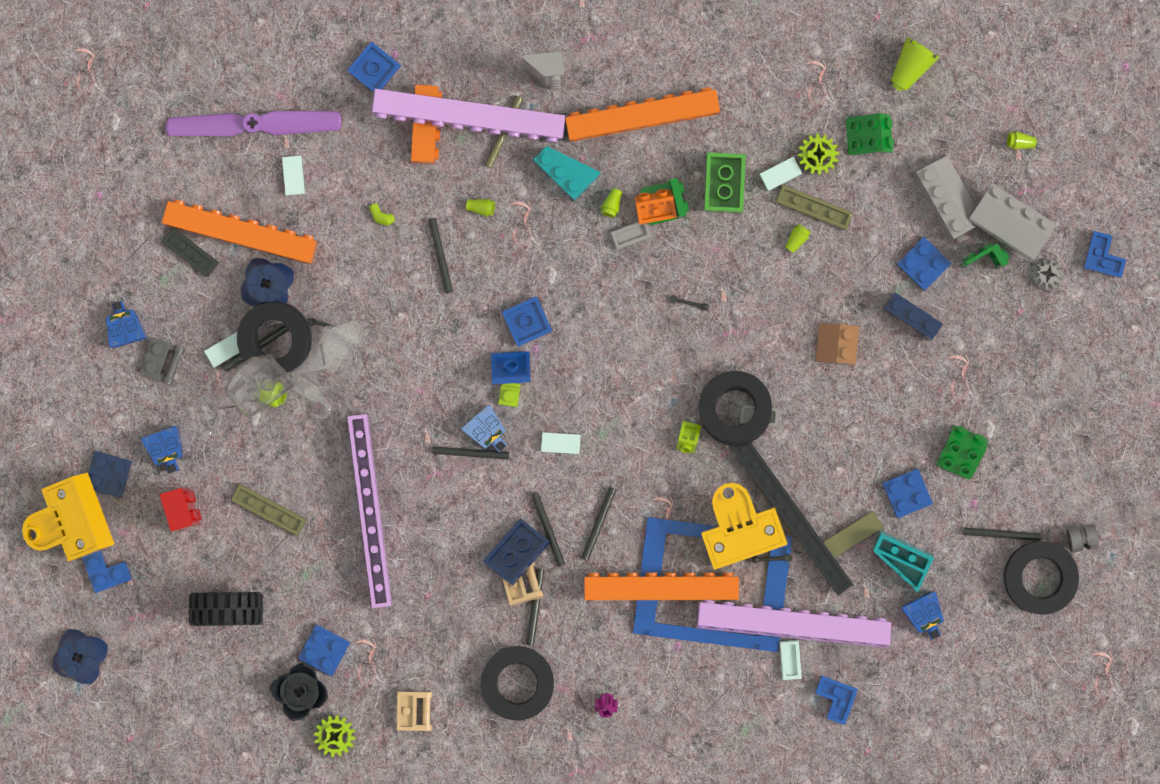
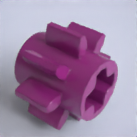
[595,693,618,718]

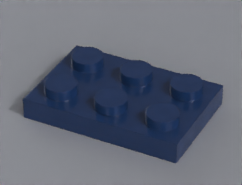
[483,518,550,586]

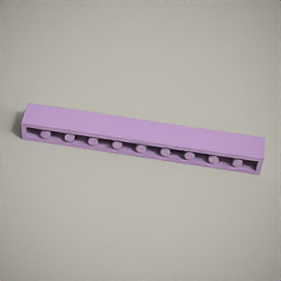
[371,89,565,143]
[348,414,393,608]
[696,600,892,648]

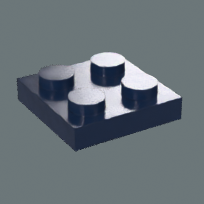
[88,451,133,498]

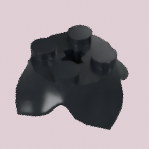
[270,663,328,721]

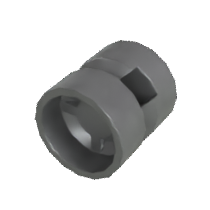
[1066,524,1099,553]

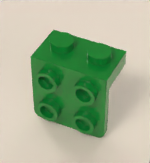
[846,113,894,156]
[640,178,689,225]
[960,243,1009,270]
[937,425,988,479]

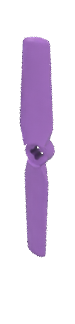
[166,111,341,136]

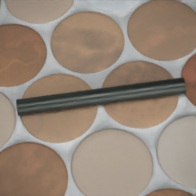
[428,218,453,294]
[222,324,289,372]
[432,446,509,460]
[581,487,617,560]
[531,493,565,567]
[963,527,1041,541]
[526,568,545,646]

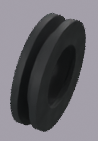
[237,301,312,376]
[699,371,772,446]
[1004,541,1079,615]
[481,646,554,721]

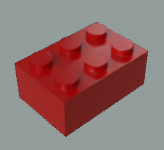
[159,487,202,532]

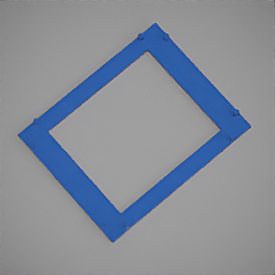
[633,517,792,652]

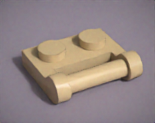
[502,562,543,606]
[397,691,432,731]

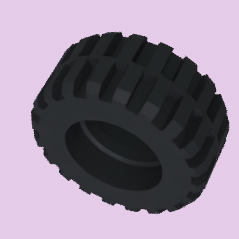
[189,592,263,626]

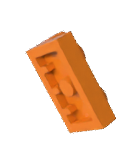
[634,189,677,225]

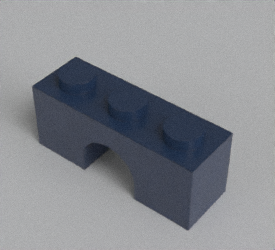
[882,292,943,341]

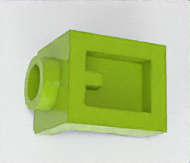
[498,383,521,407]
[676,421,702,453]

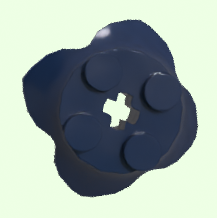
[241,258,294,306]
[53,629,108,684]

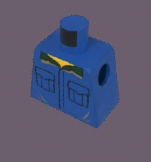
[106,301,148,348]
[141,426,183,474]
[900,591,944,640]

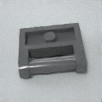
[140,337,185,385]

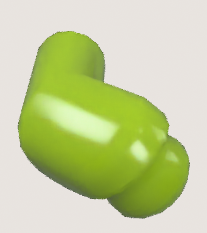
[369,203,395,226]

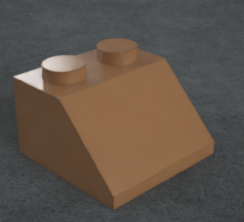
[815,323,859,365]

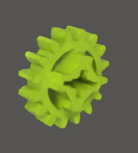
[797,133,839,176]
[314,715,356,757]

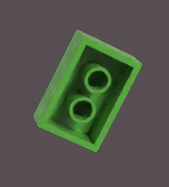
[704,152,746,214]

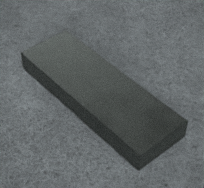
[162,227,219,277]

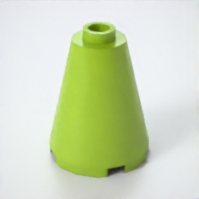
[891,36,940,92]

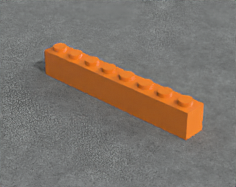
[565,87,720,142]
[162,199,318,265]
[584,573,739,600]

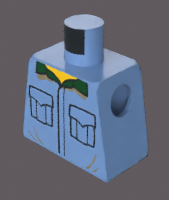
[461,405,507,452]

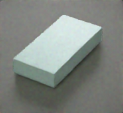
[282,156,305,196]
[759,157,802,191]
[204,332,239,368]
[541,432,581,454]
[779,640,802,680]

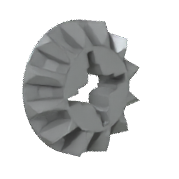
[1032,259,1063,290]

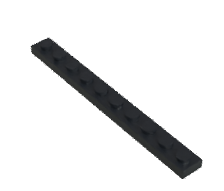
[729,443,854,596]

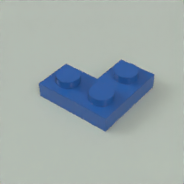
[1083,231,1126,278]
[82,550,132,593]
[815,675,858,725]

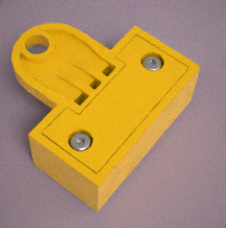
[22,473,115,562]
[701,483,788,570]

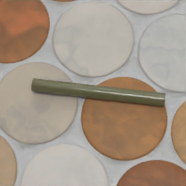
[485,96,523,168]

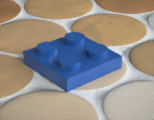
[347,41,401,92]
[897,237,952,291]
[502,296,552,347]
[491,351,531,384]
[882,469,933,519]
[298,624,351,676]

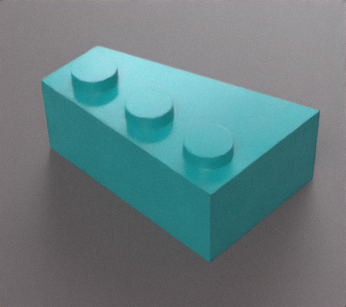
[533,146,601,202]
[873,530,934,592]

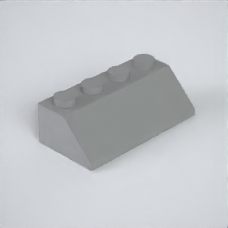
[523,52,565,90]
[914,156,977,241]
[968,183,1057,262]

